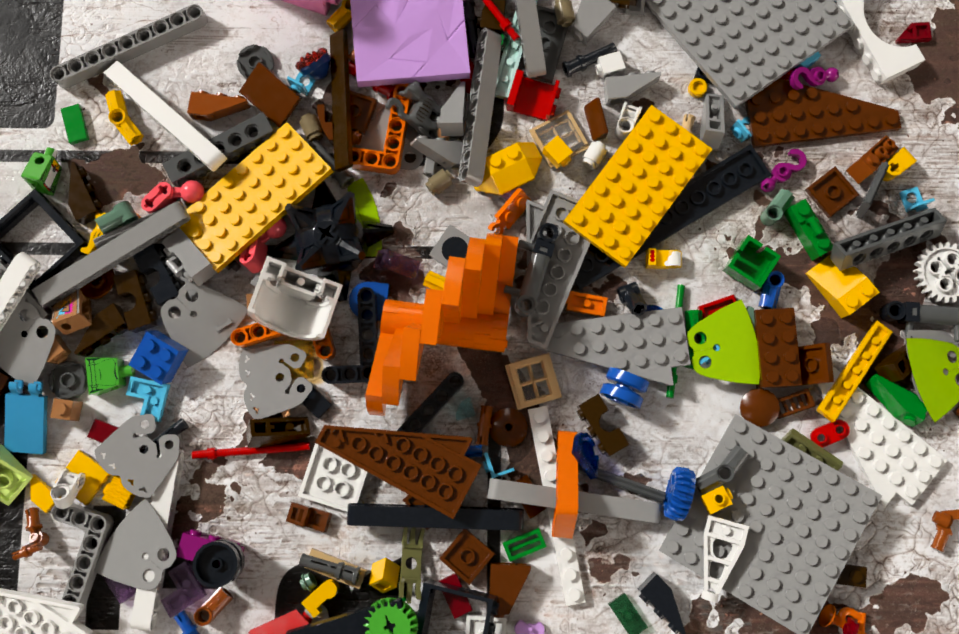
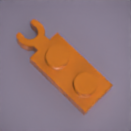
[488,188,532,234]
[565,291,608,317]

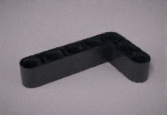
[321,287,378,384]
[397,372,464,433]

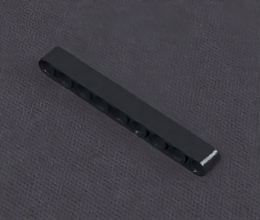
[347,503,524,531]

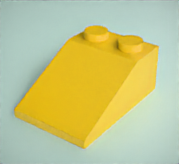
[805,255,880,318]

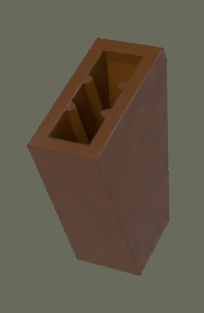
[489,562,531,618]

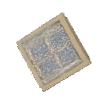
[529,110,589,169]
[505,353,562,410]

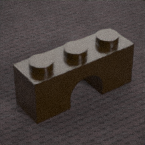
[113,270,158,333]
[576,394,630,457]

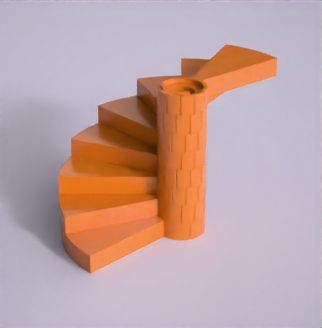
[365,233,519,416]

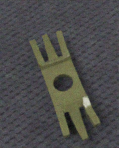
[399,527,425,604]

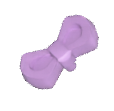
[514,620,545,634]

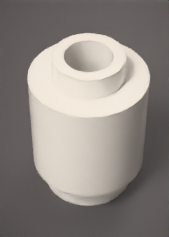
[582,141,608,170]

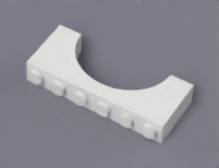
[833,0,925,85]

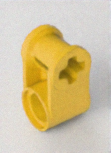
[883,147,917,182]

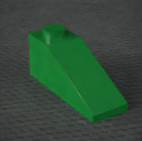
[865,374,927,427]

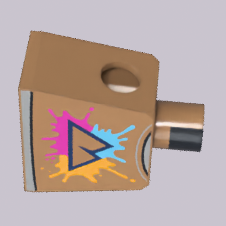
[46,289,92,335]

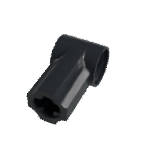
[617,282,647,316]

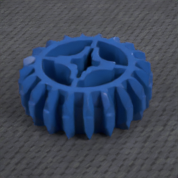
[663,467,696,521]

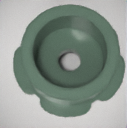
[300,572,318,592]

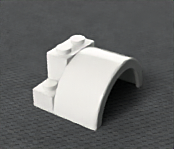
[247,256,343,341]

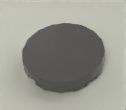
[237,44,274,79]
[48,361,88,400]

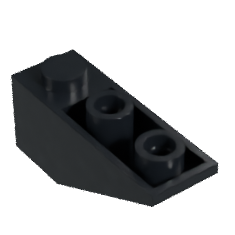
[637,572,686,634]

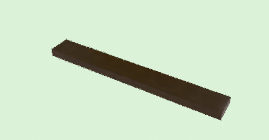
[330,29,353,172]

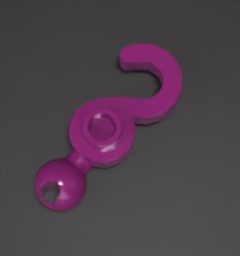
[789,67,839,90]
[760,149,807,192]

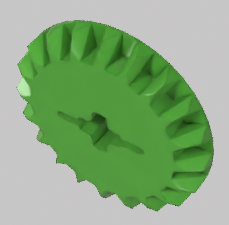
[363,598,418,634]

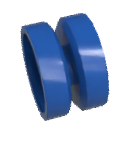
[600,367,650,409]

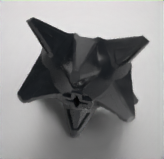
[270,181,394,302]

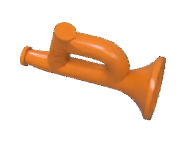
[819,604,867,634]

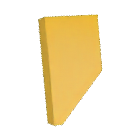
[30,474,61,513]

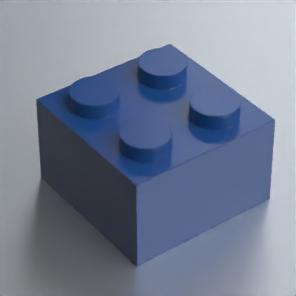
[129,330,189,385]

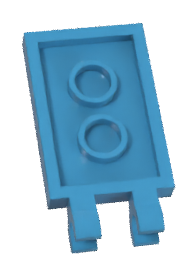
[4,380,48,455]

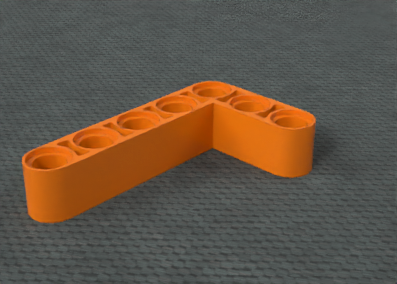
[351,83,412,175]
[231,322,336,361]
[552,430,578,539]

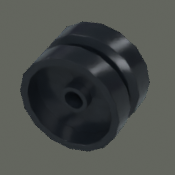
[193,539,245,588]

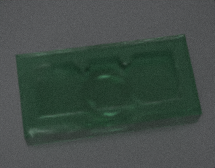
[608,592,648,634]

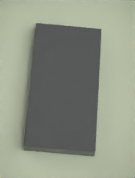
[518,5,569,84]

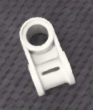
[615,101,642,140]
[50,468,86,509]

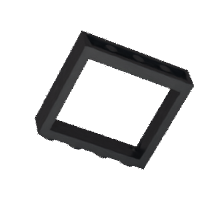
[0,189,89,291]
[417,579,499,634]

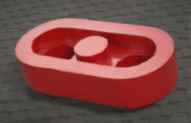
[810,419,850,447]

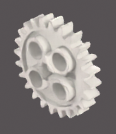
[913,242,959,304]

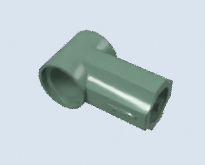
[760,188,795,226]
[94,201,139,234]

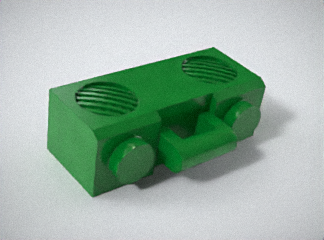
[783,199,833,261]

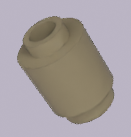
[554,0,575,27]
[299,113,324,143]
[425,169,454,196]

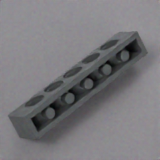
[162,112,275,187]
[829,208,947,271]

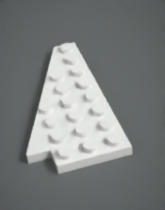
[815,366,948,507]
[0,588,93,634]

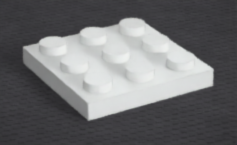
[298,443,368,512]

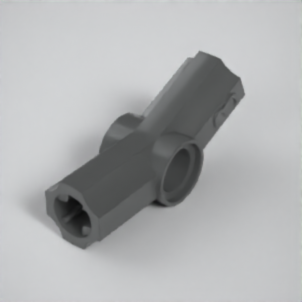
[695,445,750,495]

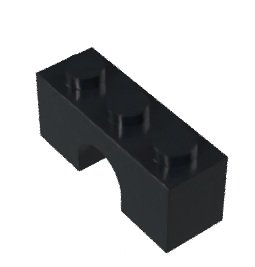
[133,245,183,306]

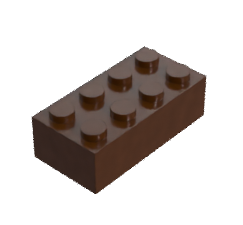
[754,308,802,389]

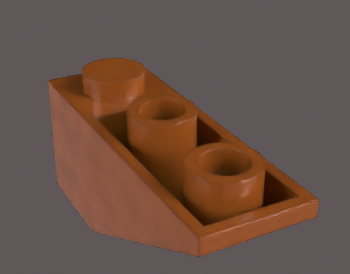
[187,90,251,122]
[846,135,899,184]

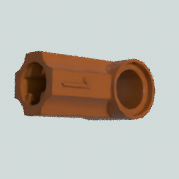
[194,586,233,626]

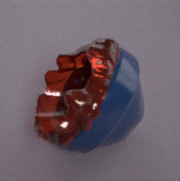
[295,48,331,80]

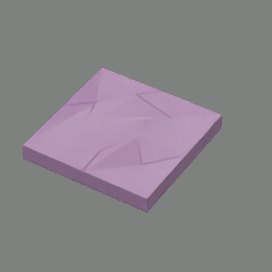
[350,0,470,87]

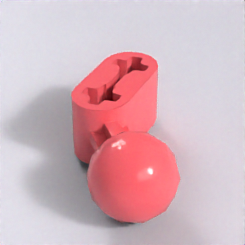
[141,180,205,214]
[239,218,287,273]

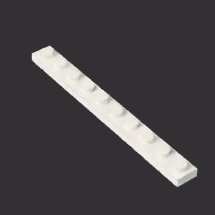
[528,406,586,606]

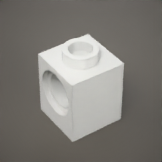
[595,51,625,81]

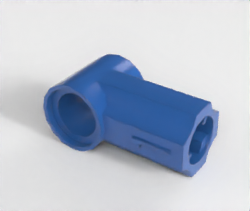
[758,271,785,309]

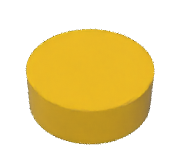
[688,78,708,98]

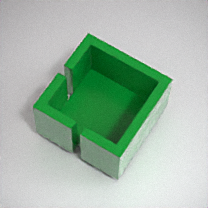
[722,235,781,292]

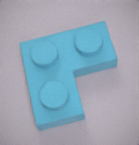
[126,376,170,422]

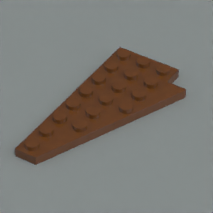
[745,78,902,148]
[315,425,482,519]

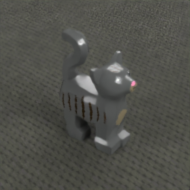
[386,81,443,139]

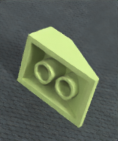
[0,444,33,506]

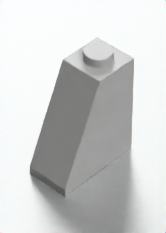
[571,0,616,45]

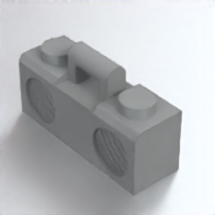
[161,228,217,286]

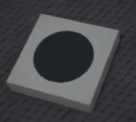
[429,225,470,268]

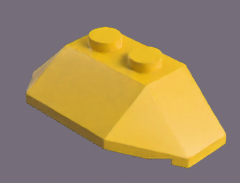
[473,142,542,196]

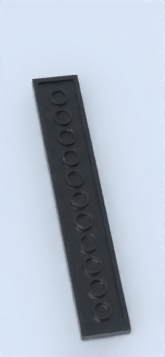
[574,144,772,291]

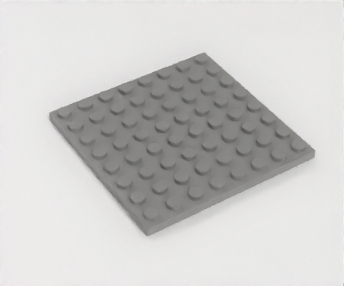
[645,0,855,109]
[659,414,883,634]

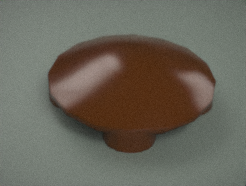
[740,388,780,427]

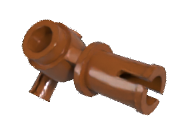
[12,507,49,561]
[930,509,959,552]

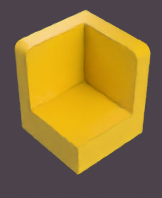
[369,558,400,593]

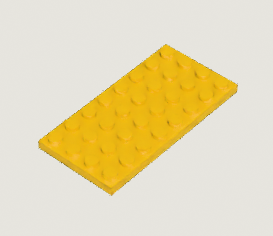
[563,105,712,268]
[179,122,334,273]

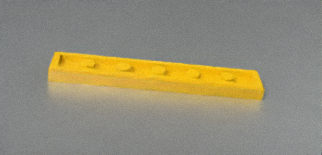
[816,320,893,422]

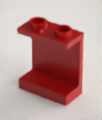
[506,69,562,121]

